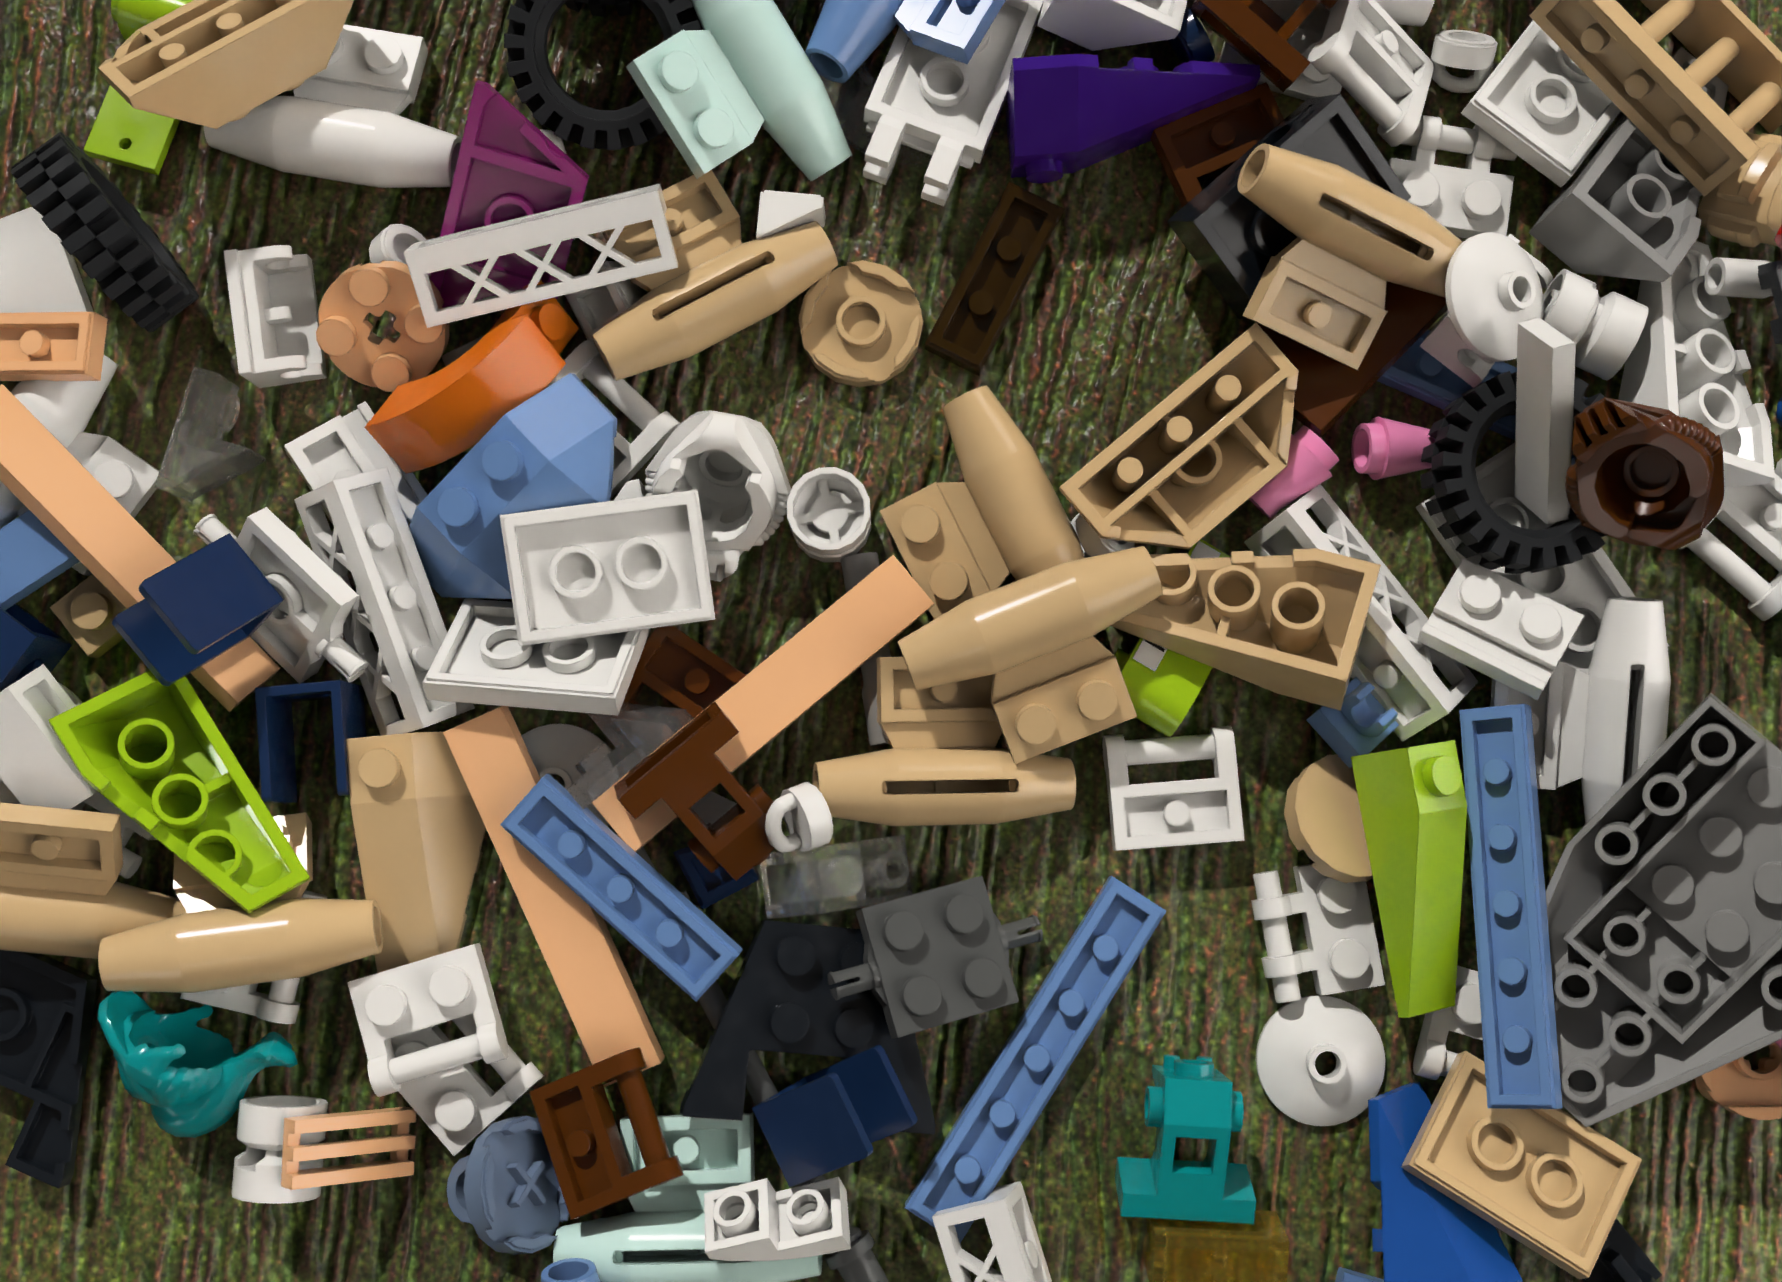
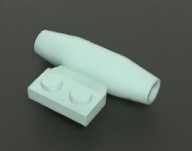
[626,0,852,182]
[553,1113,823,1282]

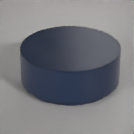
[1168,6,1215,64]

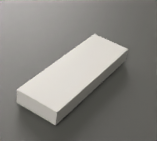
[1514,318,1576,525]

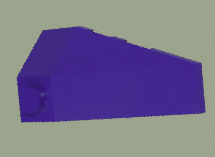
[1005,54,1261,183]

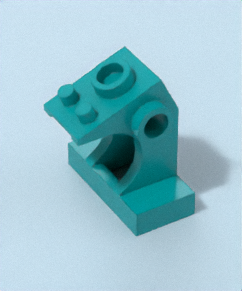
[1115,1054,1257,1224]

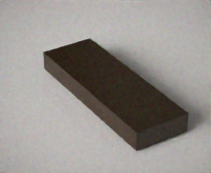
[925,182,1065,377]

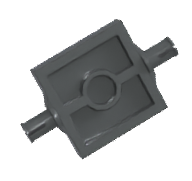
[828,876,1043,1039]

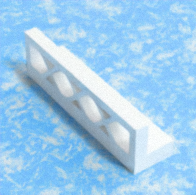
[403,184,678,328]
[294,467,475,736]
[1244,484,1478,742]
[932,1181,1052,1282]

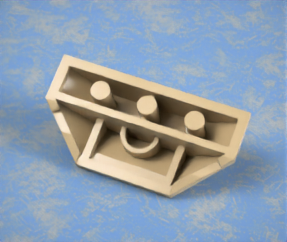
[98,0,354,129]
[1059,323,1299,550]

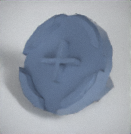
[446,1116,569,1255]

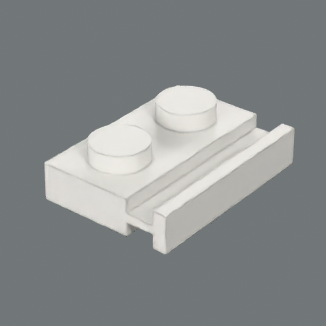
[284,401,427,526]
[1418,558,1584,701]

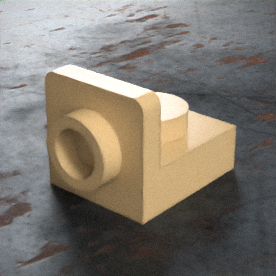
[50,574,127,658]

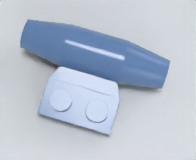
[805,0,1006,83]

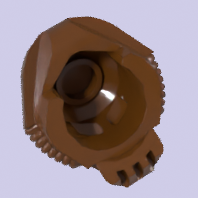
[1565,397,1724,550]

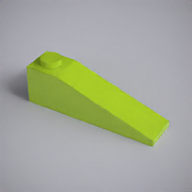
[49,670,310,914]
[1351,740,1467,1018]

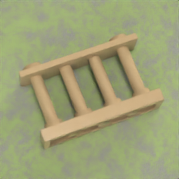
[1529,0,1782,197]

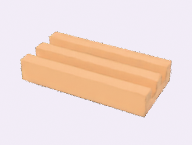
[281,1107,417,1190]

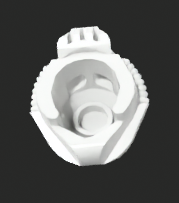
[645,410,791,582]

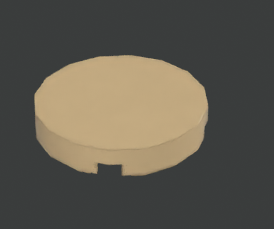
[799,260,923,387]
[1284,754,1373,883]

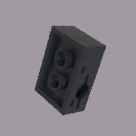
[1167,94,1411,320]

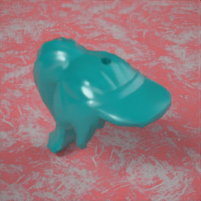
[97,991,298,1138]

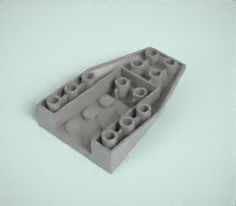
[1546,693,1782,1127]

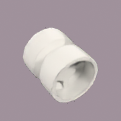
[1543,269,1648,381]
[787,467,871,562]
[231,1095,328,1204]

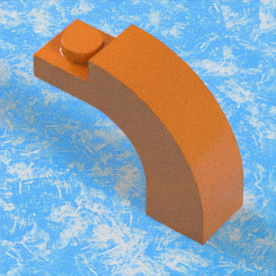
[365,280,579,474]

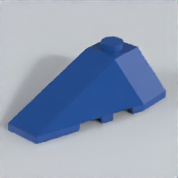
[1368,1082,1523,1282]

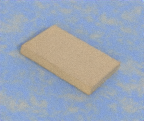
[1401,1050,1642,1279]

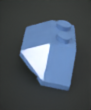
[409,373,618,599]

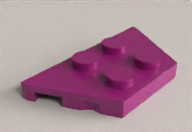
[430,80,589,312]

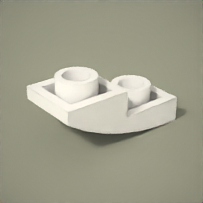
[704,1177,851,1261]

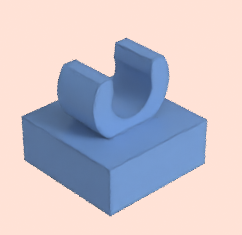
[1307,677,1399,769]

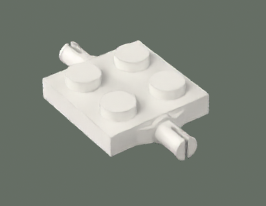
[193,507,369,684]

